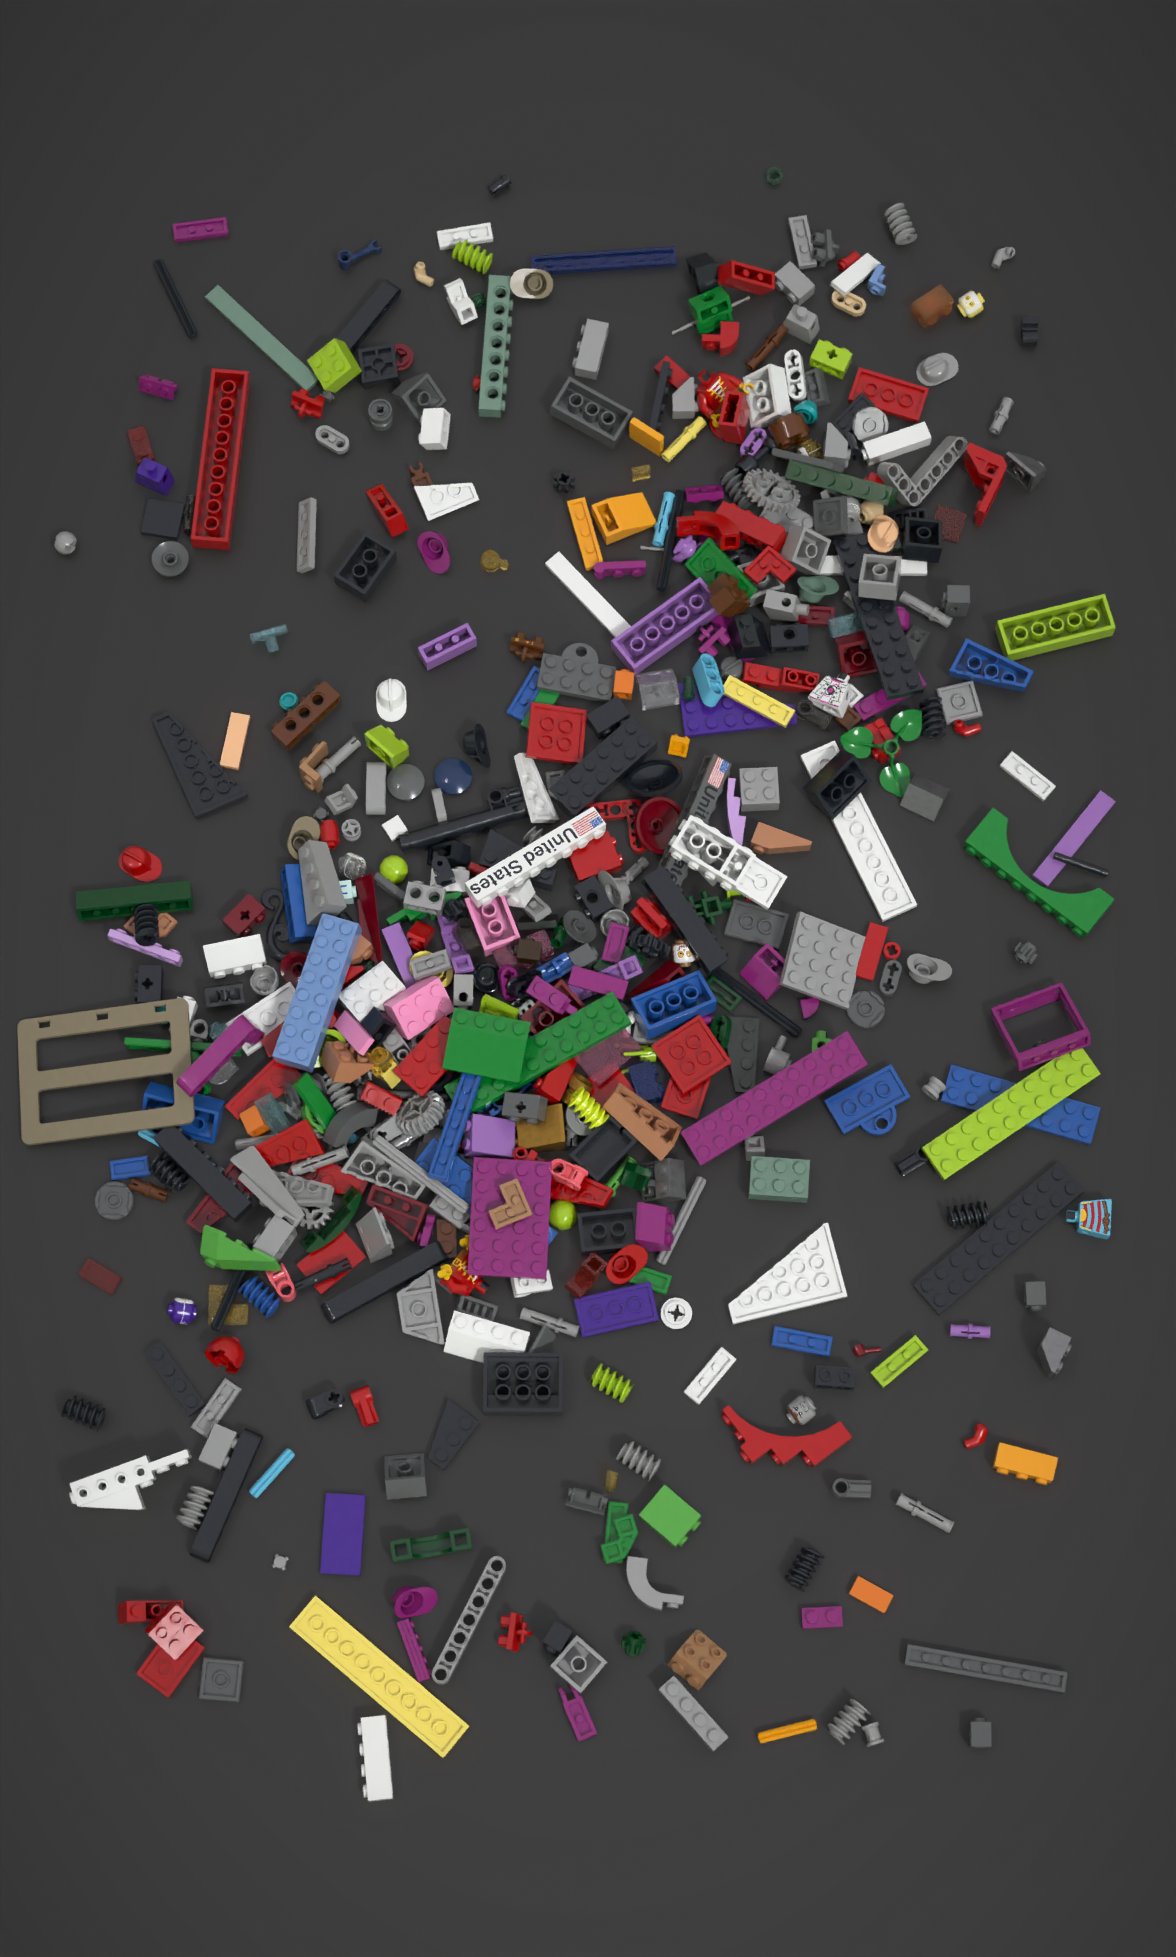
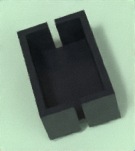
[569,1114,638,1183]

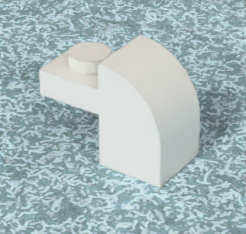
[444,278,478,325]

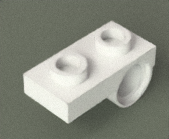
[510,1270,553,1298]

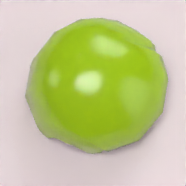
[379,855,408,884]
[549,1200,577,1230]

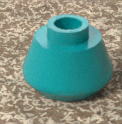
[794,400,818,424]

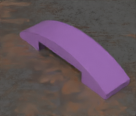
[437,914,474,974]
[568,955,643,1000]

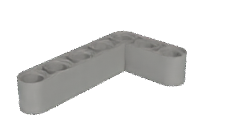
[877,436,967,506]

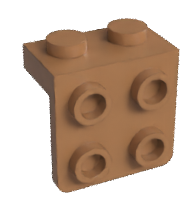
[299,741,329,793]
[667,1630,727,1691]

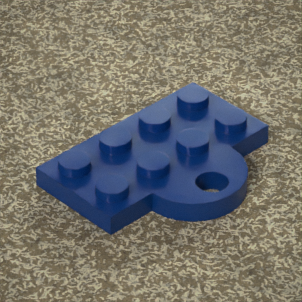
[824,1064,910,1136]

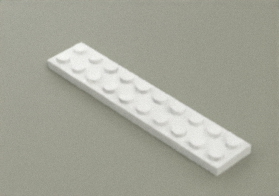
[800,740,917,922]

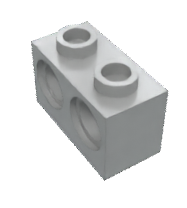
[403,881,446,916]

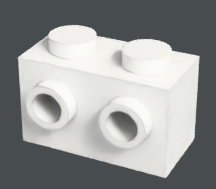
[418,408,451,450]

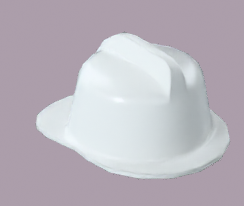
[376,679,407,722]

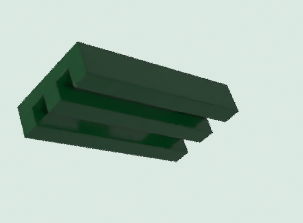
[706,975,742,1014]

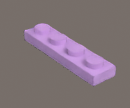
[107,929,183,967]

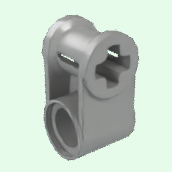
[369,1112,403,1142]

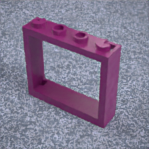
[991,982,1091,1071]

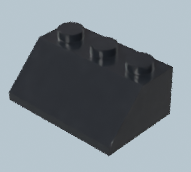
[803,749,872,820]

